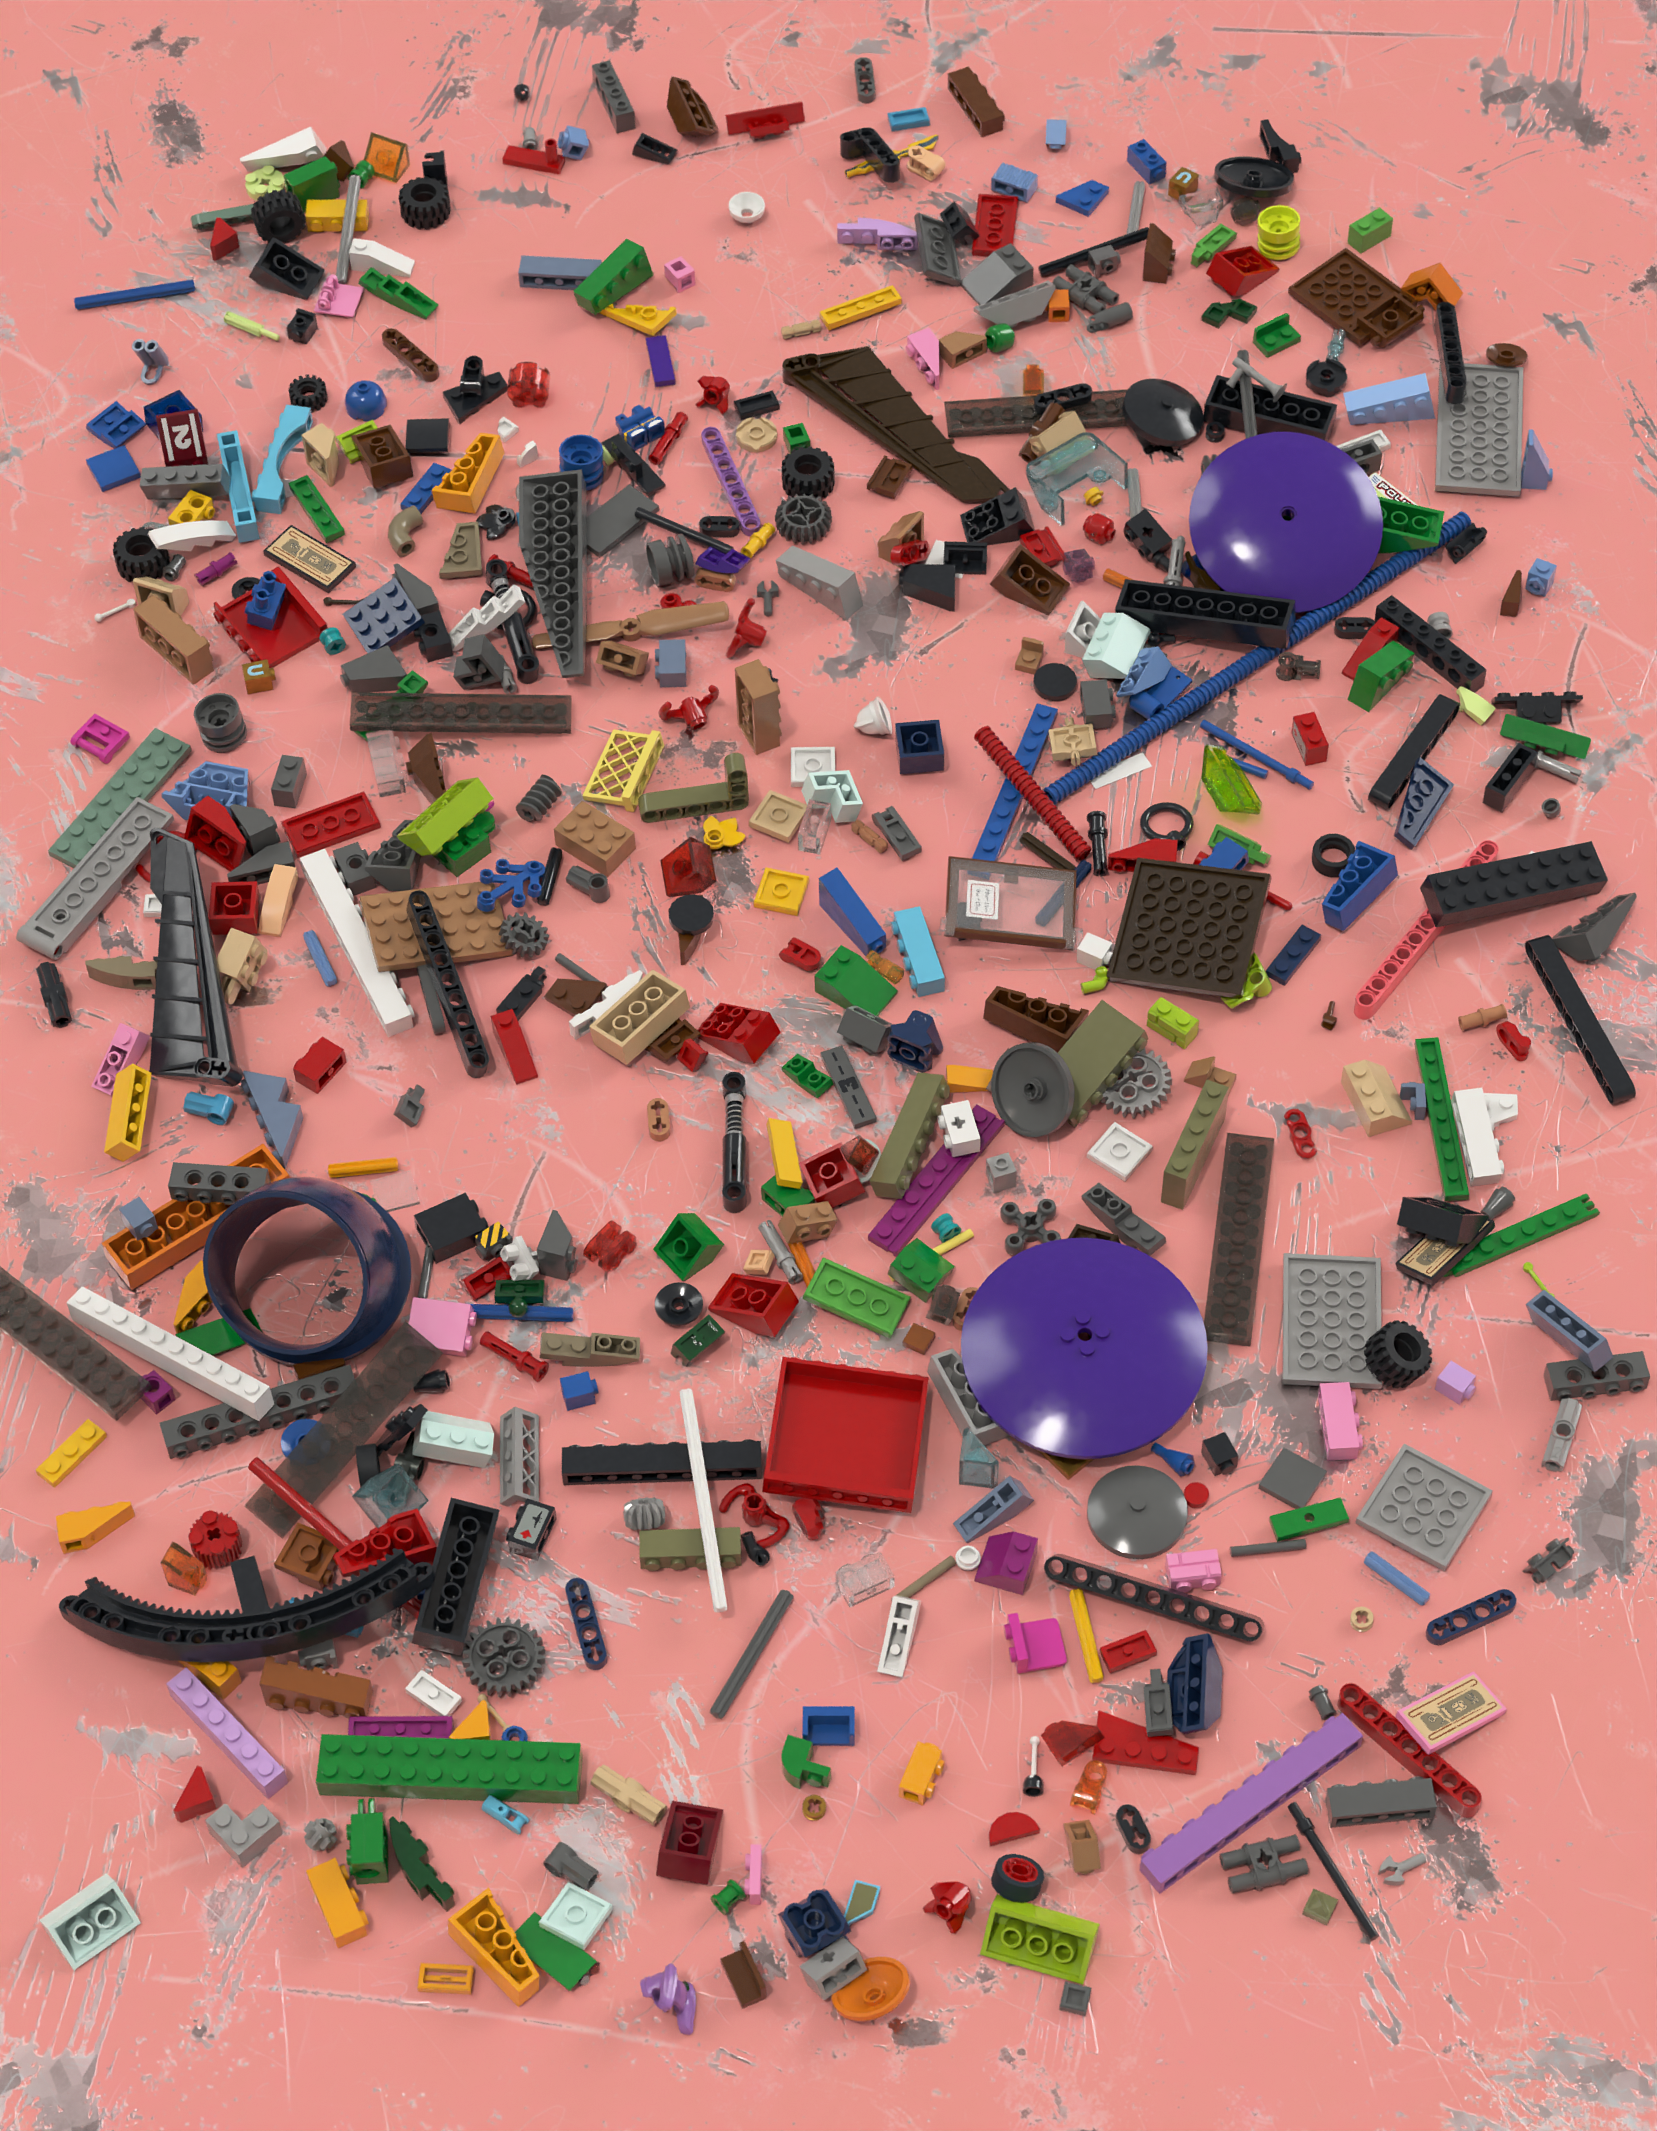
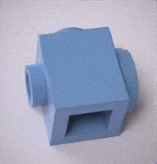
[558,125,589,160]
[1525,558,1557,597]

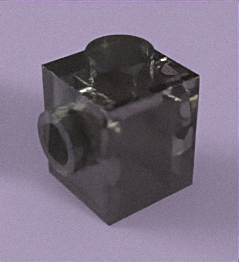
[925,1285,961,1326]

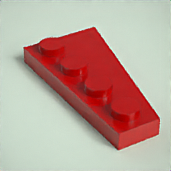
[1092,1710,1199,1775]

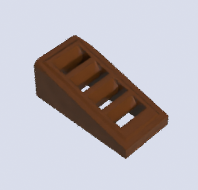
[1500,570,1522,617]
[293,1358,346,1380]

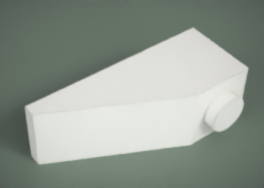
[349,239,415,277]
[877,1595,921,1677]

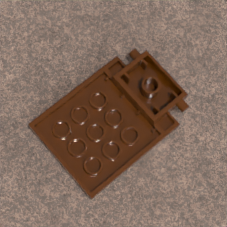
[1288,248,1425,348]

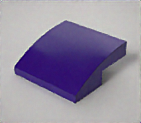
[695,547,751,573]

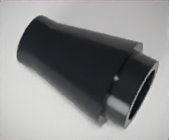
[412,1369,450,1393]

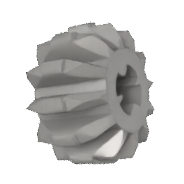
[623,1497,666,1530]

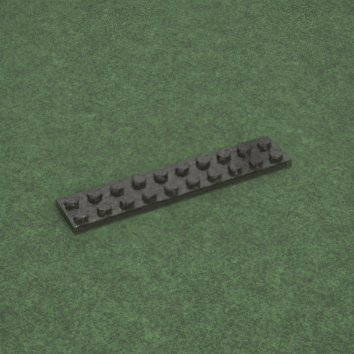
[944,389,1129,438]
[350,692,571,734]
[1204,1133,1274,1346]
[0,1266,152,1421]
[244,1322,443,1539]

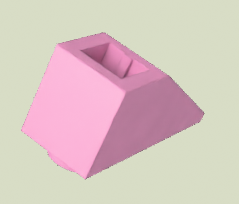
[906,328,939,390]
[91,1023,150,1096]

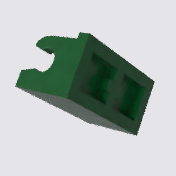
[671,1315,725,1366]

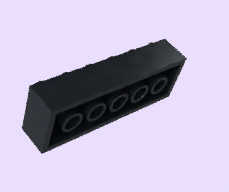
[1203,375,1337,442]
[412,1498,500,1656]

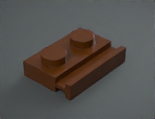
[867,455,912,499]

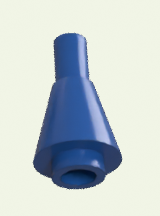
[1151,1442,1195,1477]

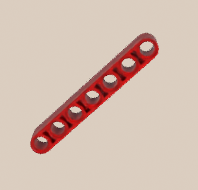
[1337,1683,1482,1818]

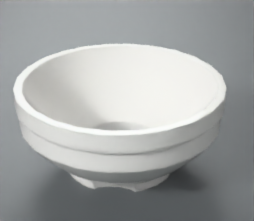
[729,192,765,223]

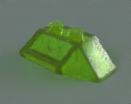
[1201,744,1262,815]

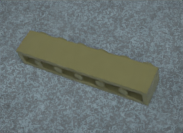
[870,1072,950,1199]

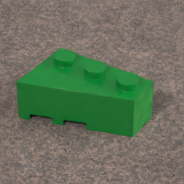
[1347,641,1414,712]

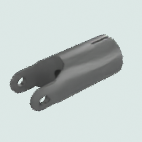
[1087,302,1133,333]

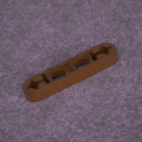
[382,328,439,382]

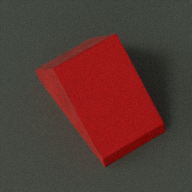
[210,217,240,261]
[173,1765,217,1823]

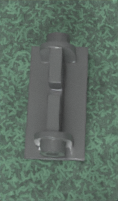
[1522,1538,1574,1583]

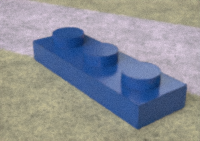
[400,462,452,514]

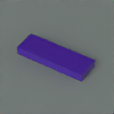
[646,335,675,387]

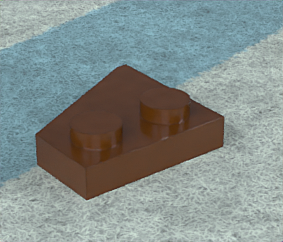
[544,978,608,1017]

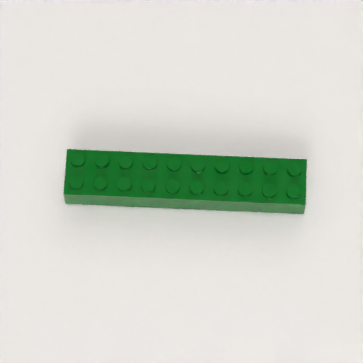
[316,1734,583,1804]

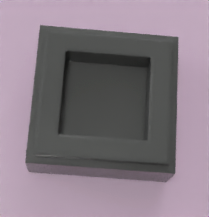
[1059,1982,1091,2016]

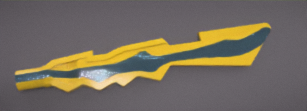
[844,135,938,178]

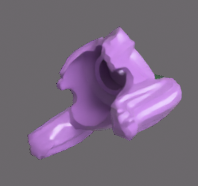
[640,1963,696,2035]

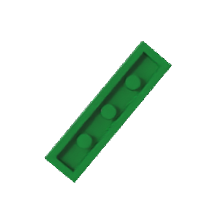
[289,475,345,543]

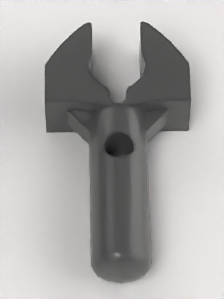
[757,581,779,616]

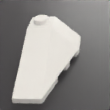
[240,127,327,172]

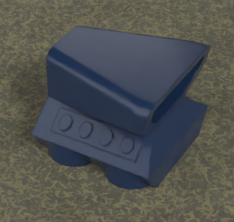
[887,1010,943,1073]
[778,1888,851,1958]

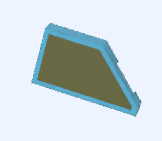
[844,1880,880,1927]

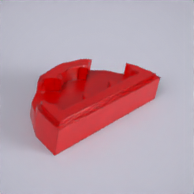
[989,1812,1040,1846]

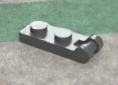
[872,806,922,861]

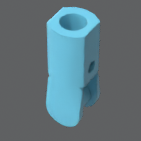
[481,1795,529,1835]

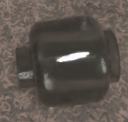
[1230,196,1261,226]

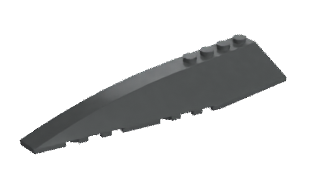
[519,469,587,678]

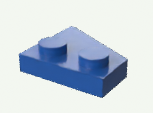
[1055,180,1109,217]

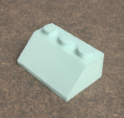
[1082,613,1151,679]
[412,1411,494,1468]
[39,1873,141,1970]

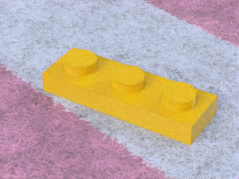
[36,1419,107,1488]

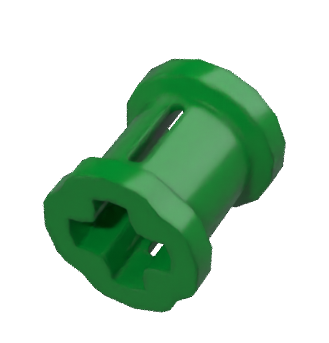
[710,1879,746,1915]

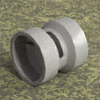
[1427,612,1453,639]

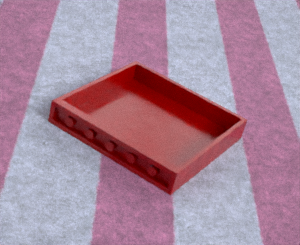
[762,1357,929,1513]

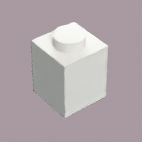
[1076,932,1113,970]

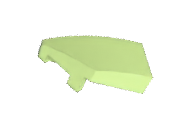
[1456,686,1496,726]

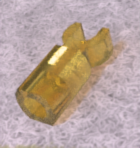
[866,950,904,984]

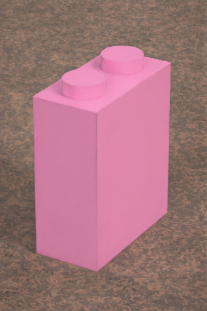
[405,1297,477,1357]

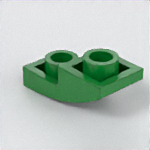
[781,1054,833,1098]

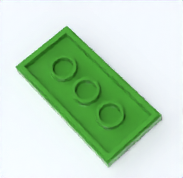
[803,1257,911,1339]

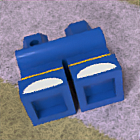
[615,405,665,451]

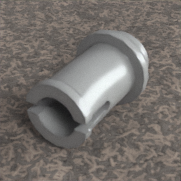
[522,127,538,150]

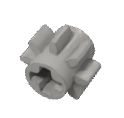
[304,1818,337,1851]

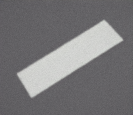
[1090,752,1152,789]

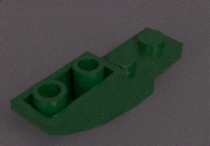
[389,1816,455,1912]

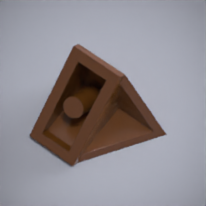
[323,140,354,182]

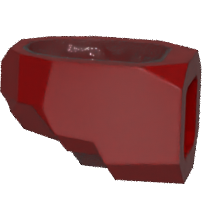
[792,1498,825,1540]

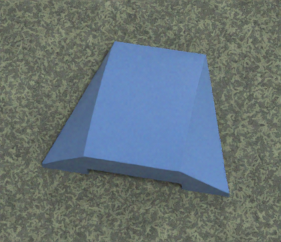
[162,761,248,820]

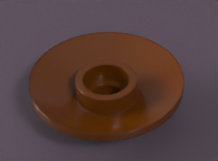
[1486,343,1528,367]

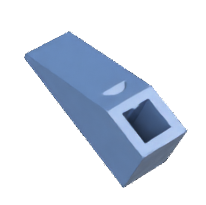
[1116,646,1172,697]

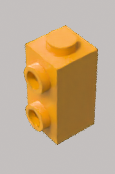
[899,1741,945,1806]

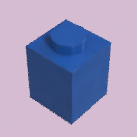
[560,1371,599,1411]

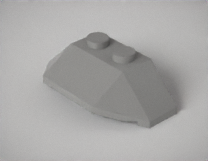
[973,281,1056,328]

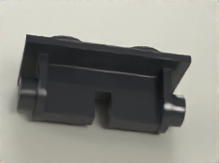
[1445,523,1487,564]

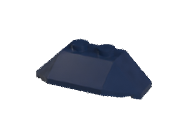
[1167,1633,1222,1734]

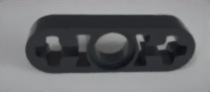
[1034,383,1092,414]

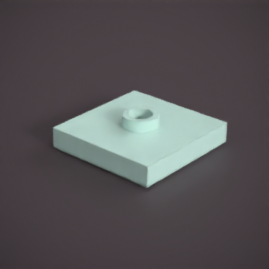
[539,1882,613,1950]

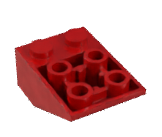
[698,1003,781,1064]

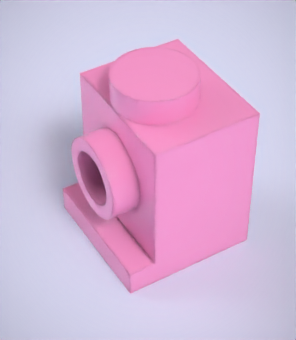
[664,256,695,293]

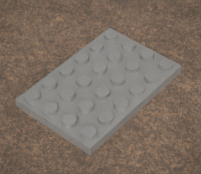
[1282,1253,1382,1389]

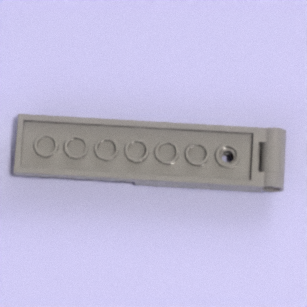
[16,797,174,960]

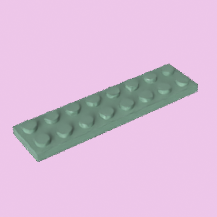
[48,728,192,868]

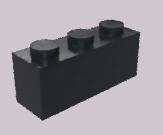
[1482,742,1538,812]

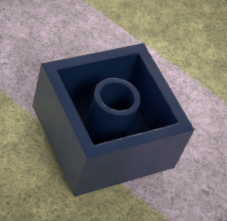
[895,720,944,774]

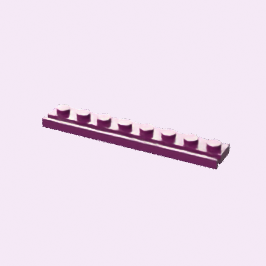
[868,1104,1005,1257]

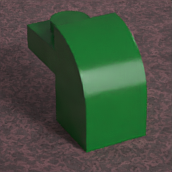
[782,1735,831,1789]

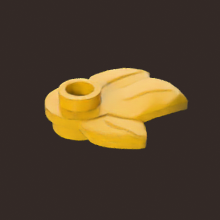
[703,816,745,849]

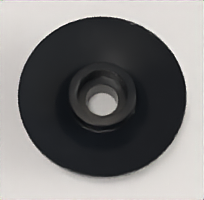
[655,1282,703,1326]

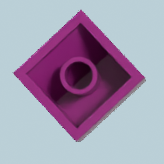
[974,1531,1038,1595]

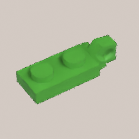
[1191,223,1237,267]
[1207,824,1271,864]

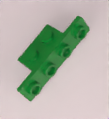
[1500,714,1591,759]

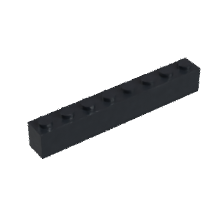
[562,1439,762,1485]

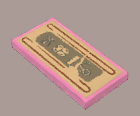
[1395,1671,1507,1755]

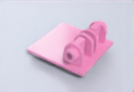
[314,274,364,318]

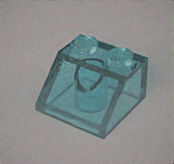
[352,1464,429,1528]

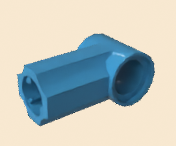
[183,1092,234,1125]

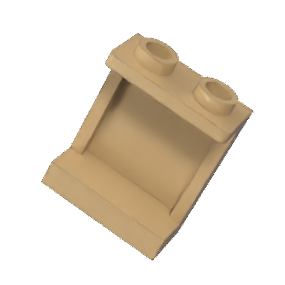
[1029,411,1094,475]

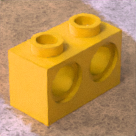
[168,490,215,525]

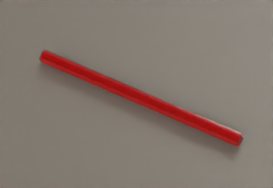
[248,1457,422,1619]

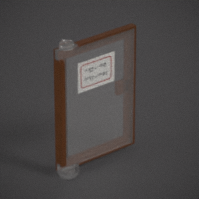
[940,856,1083,951]

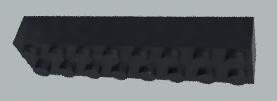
[1115,579,1296,649]
[1420,841,1608,927]

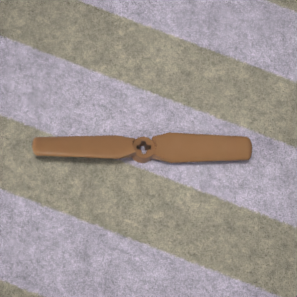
[532,601,729,649]

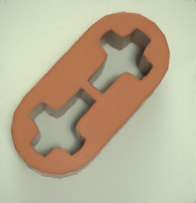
[694,567,736,592]
[647,1098,670,1142]
[953,1287,978,1331]

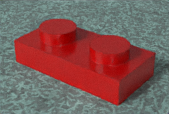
[1099,1630,1157,1673]

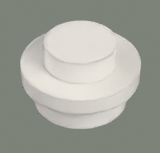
[955,1546,981,1571]

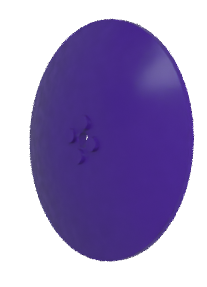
[961,1238,1208,1459]

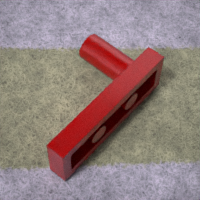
[502,139,565,175]

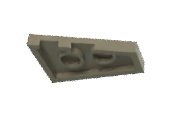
[439,522,482,579]

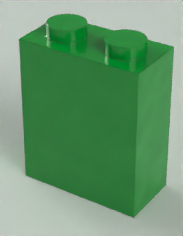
[284,156,340,213]

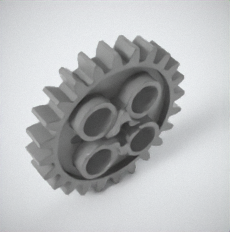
[1101,1048,1172,1118]

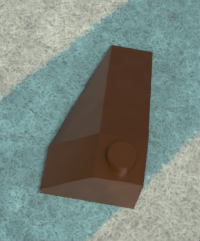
[405,733,447,804]

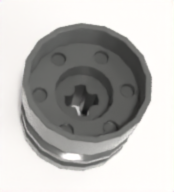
[646,534,694,586]
[193,693,247,752]

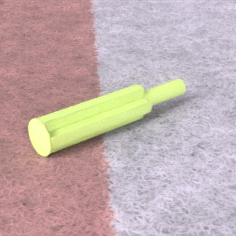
[224,311,280,341]

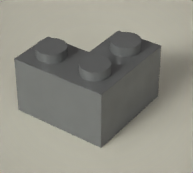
[453,634,505,690]

